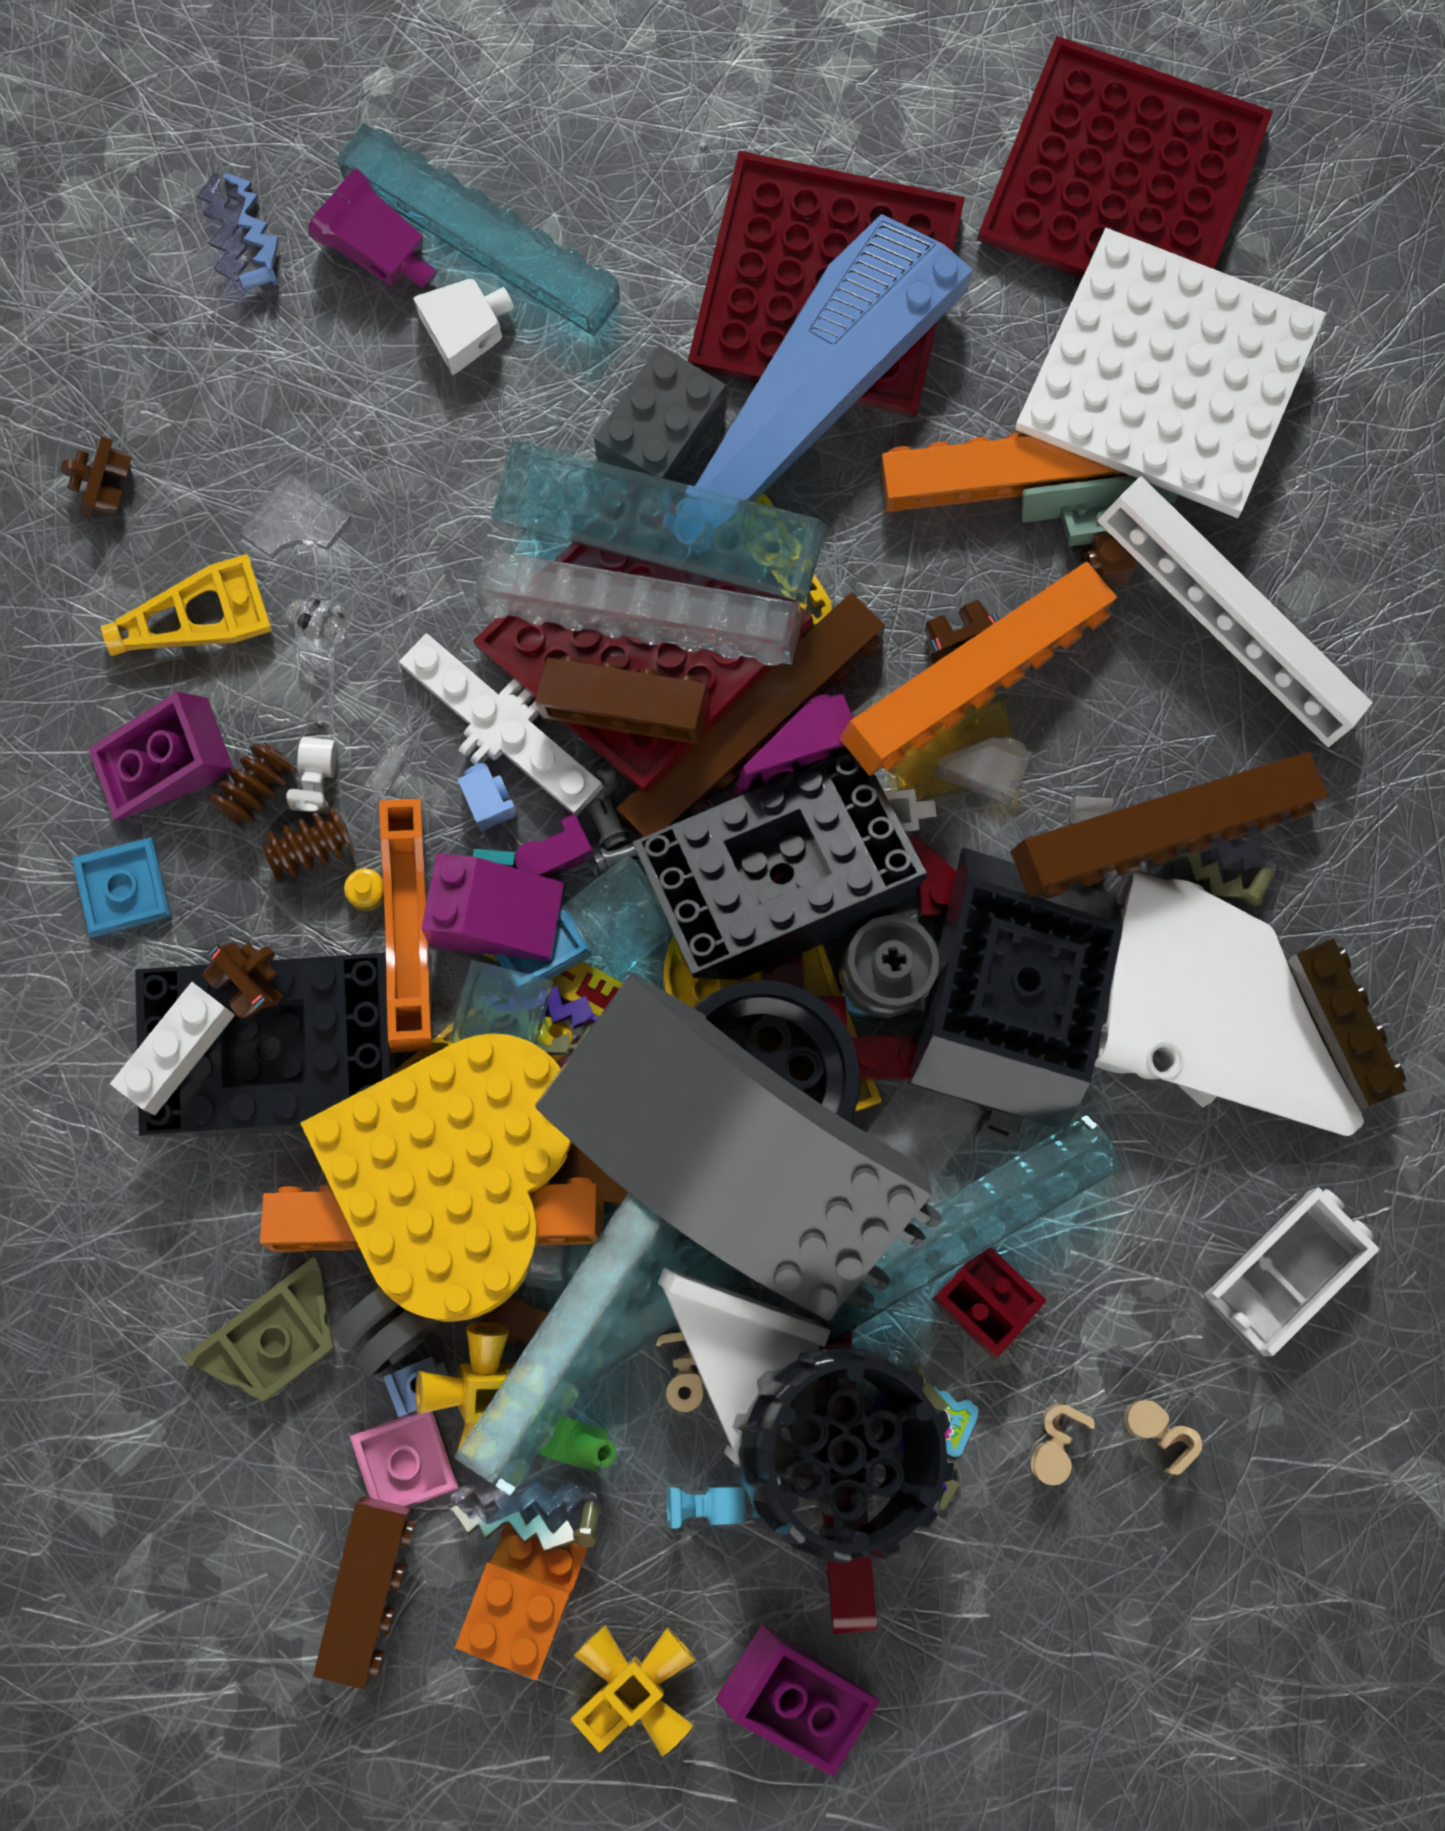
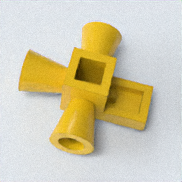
[415,1322,547,1461]
[570,1625,697,1757]

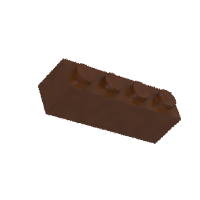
[535,656,711,745]
[313,1496,416,1689]

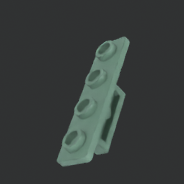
[1020,476,1178,547]

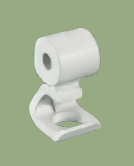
[286,736,337,815]

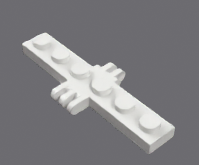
[399,633,603,817]

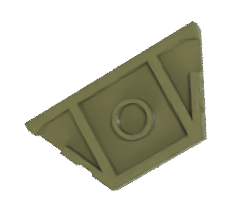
[182,1256,335,1402]

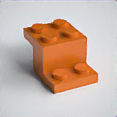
[455,1522,589,1680]

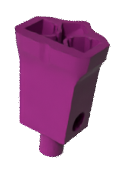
[308,168,437,290]

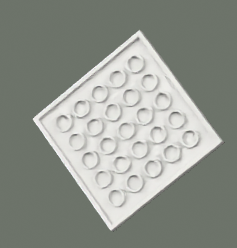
[1015,228,1326,518]

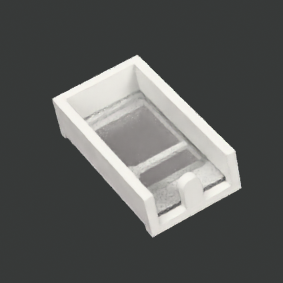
[1204,1187,1380,1356]

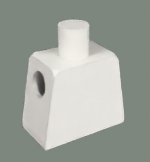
[413,279,514,375]

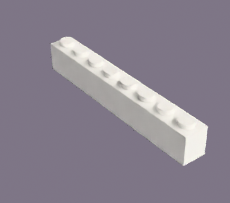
[1097,476,1373,747]

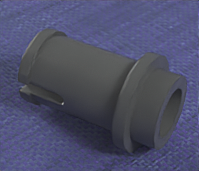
[587,797,630,851]
[593,839,642,880]

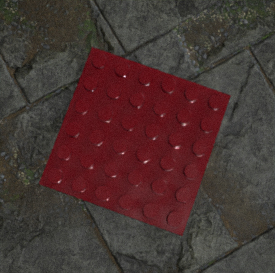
[977,36,1273,278]
[688,151,965,416]
[473,476,814,794]

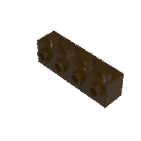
[1287,938,1407,1111]

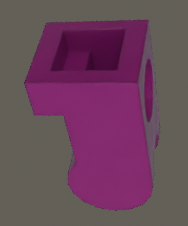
[515,814,594,878]

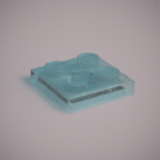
[449,960,554,1045]

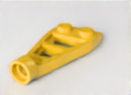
[101,554,273,657]

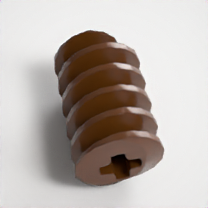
[208,742,298,831]
[263,807,356,883]

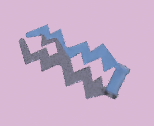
[197,173,279,297]

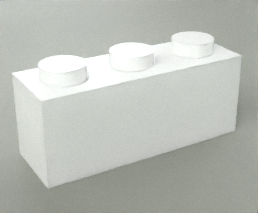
[110,982,235,1115]

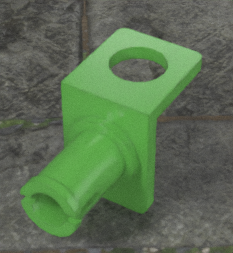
[526,1409,616,1471]

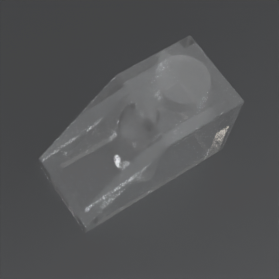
[934,737,1032,807]

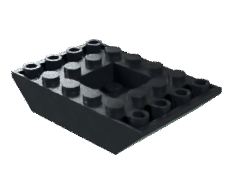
[633,750,927,980]
[908,847,1123,1130]
[135,952,392,1138]

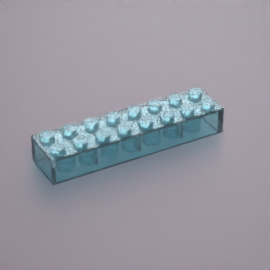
[491,439,828,605]

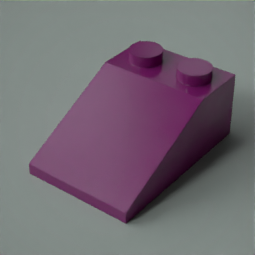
[88,691,233,821]
[733,694,853,798]
[421,853,565,961]
[715,1624,880,1777]

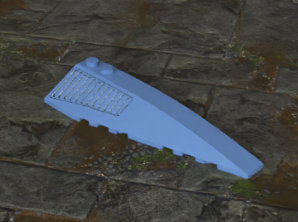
[670,214,973,556]

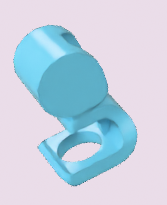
[666,1486,747,1528]

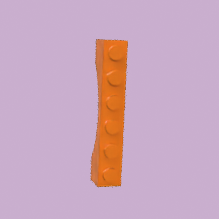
[379,798,433,1053]

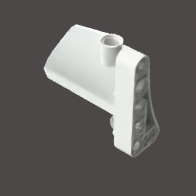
[1094,870,1364,1136]

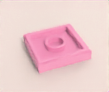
[350,1411,459,1507]

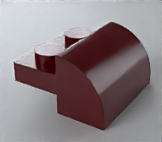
[931,1242,1047,1360]

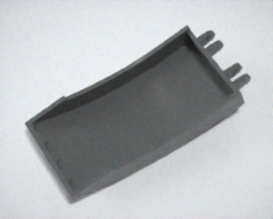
[535,972,942,1321]

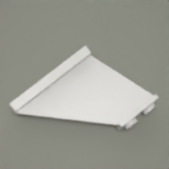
[658,1267,831,1488]

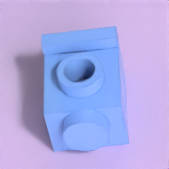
[457,763,518,832]
[383,1356,451,1417]

